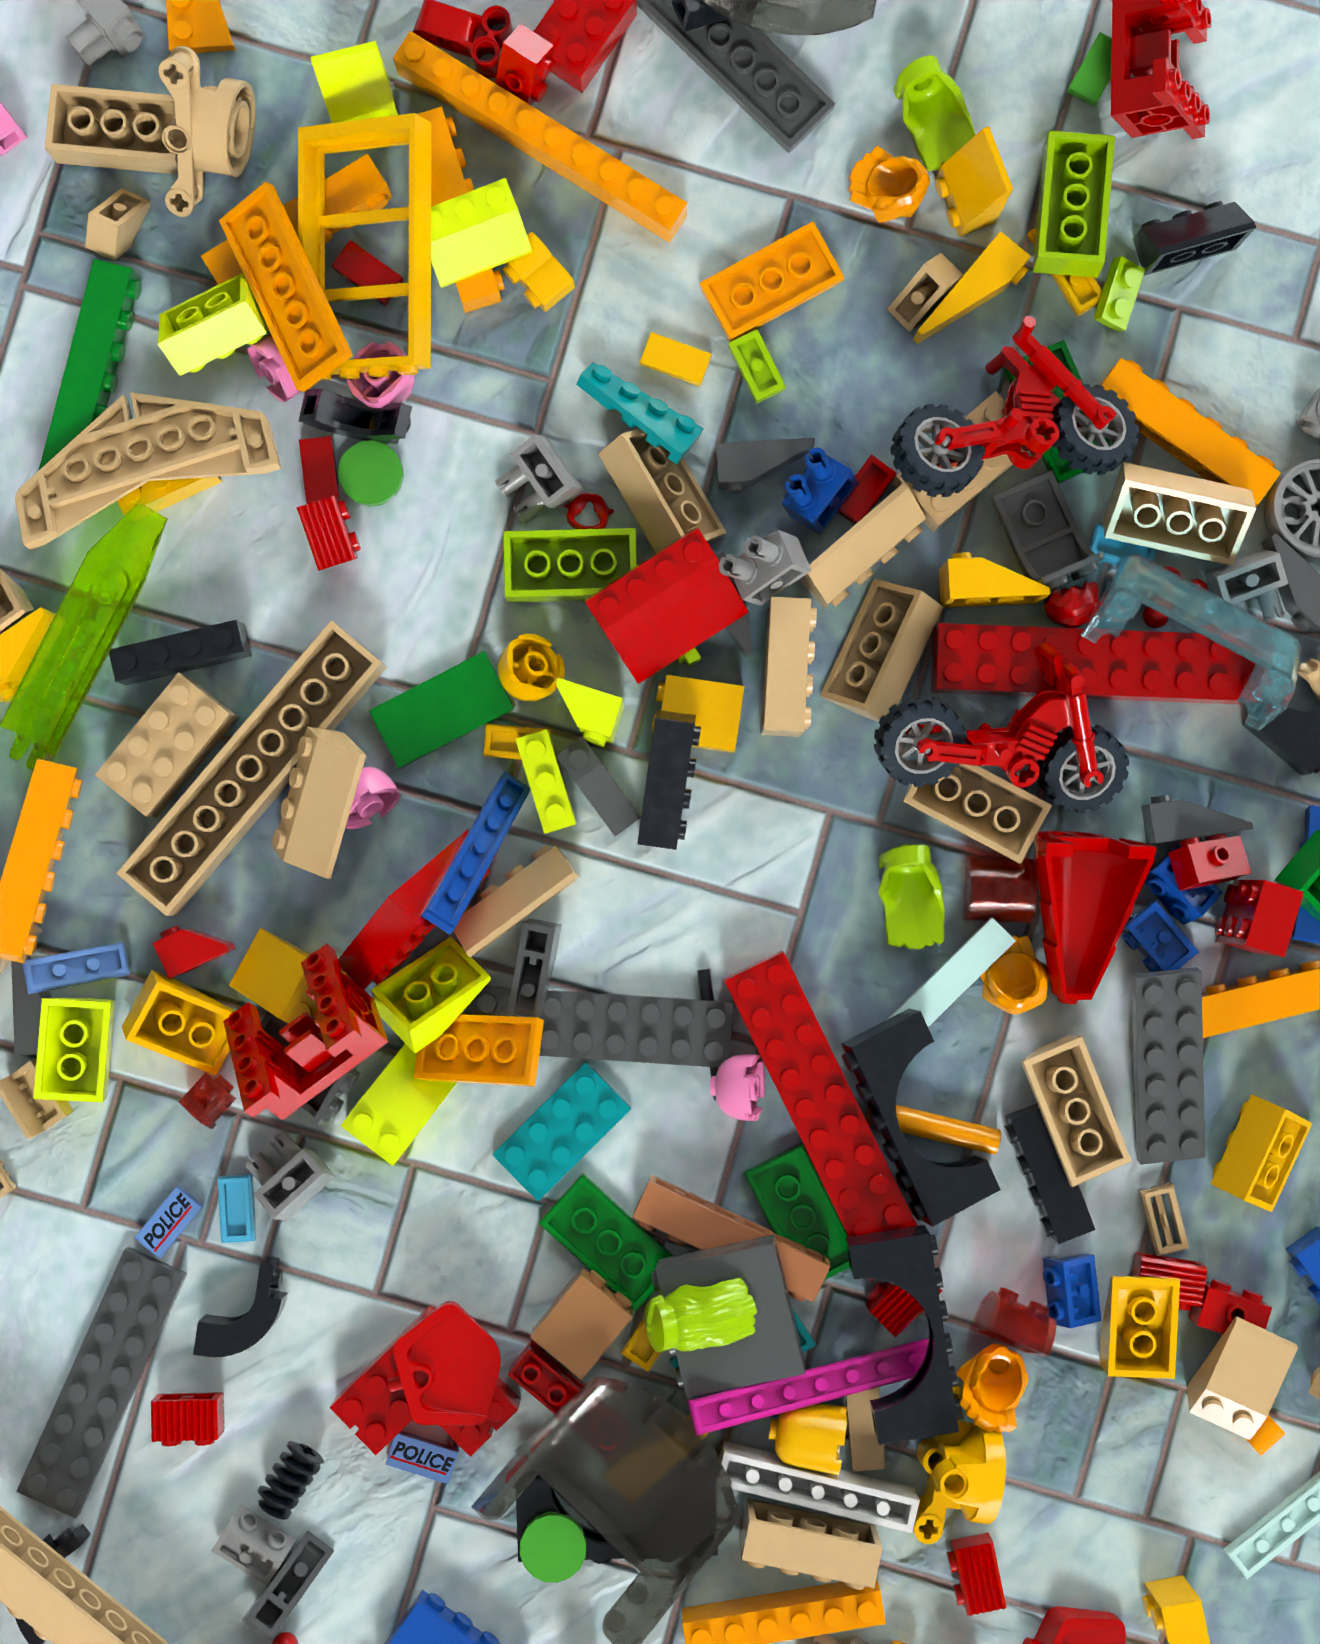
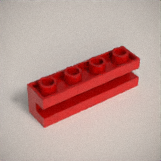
[508,1340,632,1461]

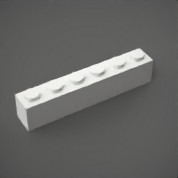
[715,1440,920,1533]

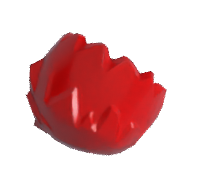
[1044,581,1098,628]

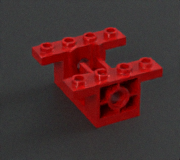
[1111,0,1212,139]
[223,943,388,1120]

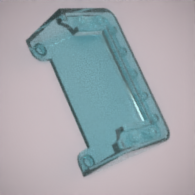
[1081,555,1302,731]

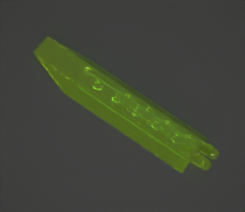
[0,503,167,770]

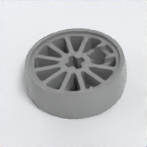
[1264,459,1320,559]

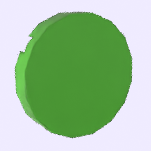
[338,440,404,507]
[520,1512,586,1583]

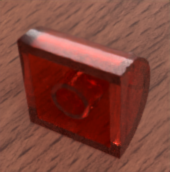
[963,855,1037,923]
[970,1287,1056,1356]

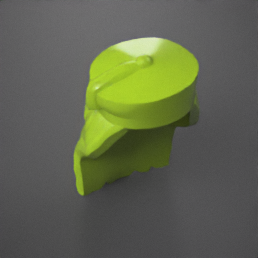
[893,55,976,171]
[878,844,945,949]
[644,1278,757,1352]

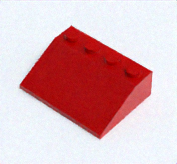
[584,528,749,684]

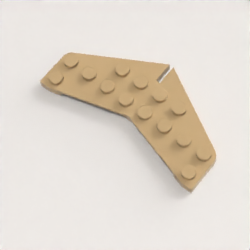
[15,392,282,550]

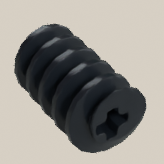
[257,1441,324,1520]

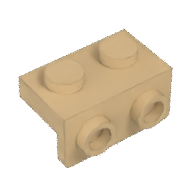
[0,1057,74,1139]

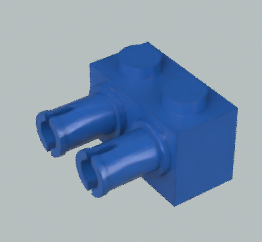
[782,447,859,535]

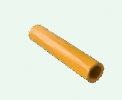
[866,1105,1001,1155]

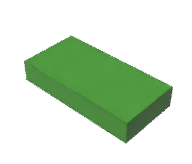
[1067,32,1112,107]

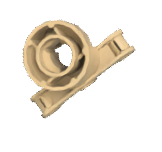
[158,46,256,217]

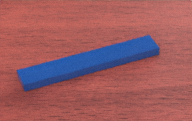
[421,771,531,935]

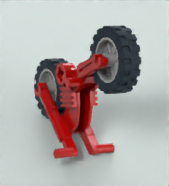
[891,316,1139,497]
[874,642,1129,813]

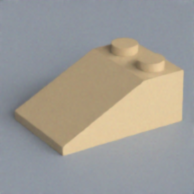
[1187,1316,1298,1440]

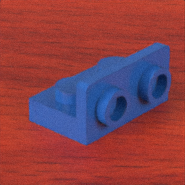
[1145,844,1223,925]
[1121,901,1199,972]
[1043,1253,1102,1329]

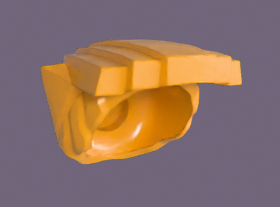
[848,146,930,223]
[980,935,1048,1015]
[956,1344,1028,1433]

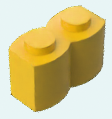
[502,232,575,312]

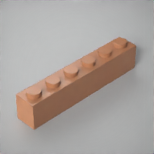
[633,1174,831,1302]

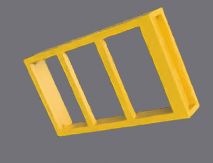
[298,113,431,381]

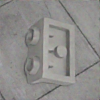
[211,1505,295,1586]

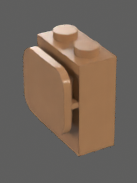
[530,1268,633,1380]

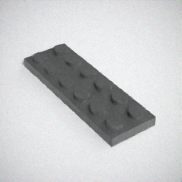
[1131,967,1205,1165]

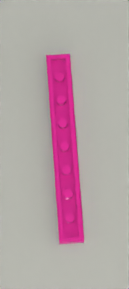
[688,1337,929,1436]

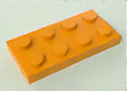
[699,221,845,342]
[413,1014,544,1087]

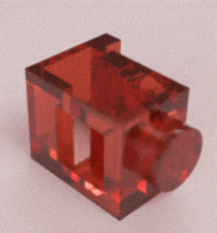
[179,1072,237,1129]

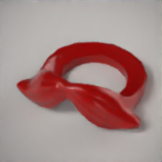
[564,493,614,529]

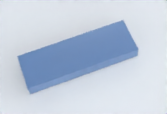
[22,942,130,994]

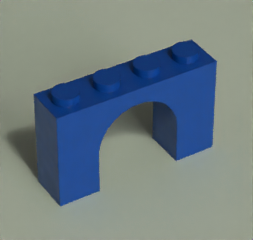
[385,1590,500,1644]

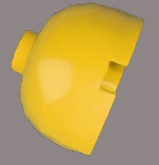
[497,634,565,701]

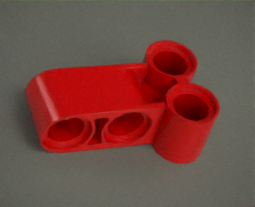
[413,0,513,78]

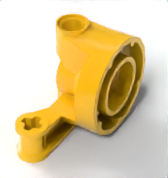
[913,1385,1006,1544]

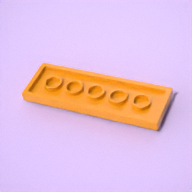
[219,182,353,392]

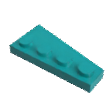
[576,362,704,465]

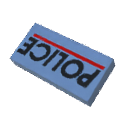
[135,1185,204,1259]
[385,1431,459,1484]

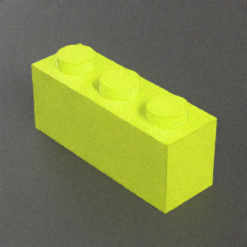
[515,729,577,834]

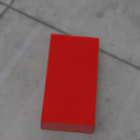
[331,240,404,306]
[299,436,340,504]
[838,454,897,525]

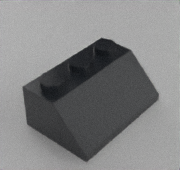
[1133,201,1256,276]

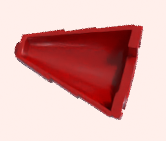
[1034,830,1157,1004]

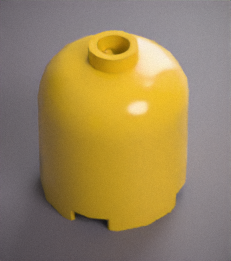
[769,1403,847,1476]

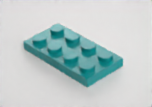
[492,1061,632,1201]

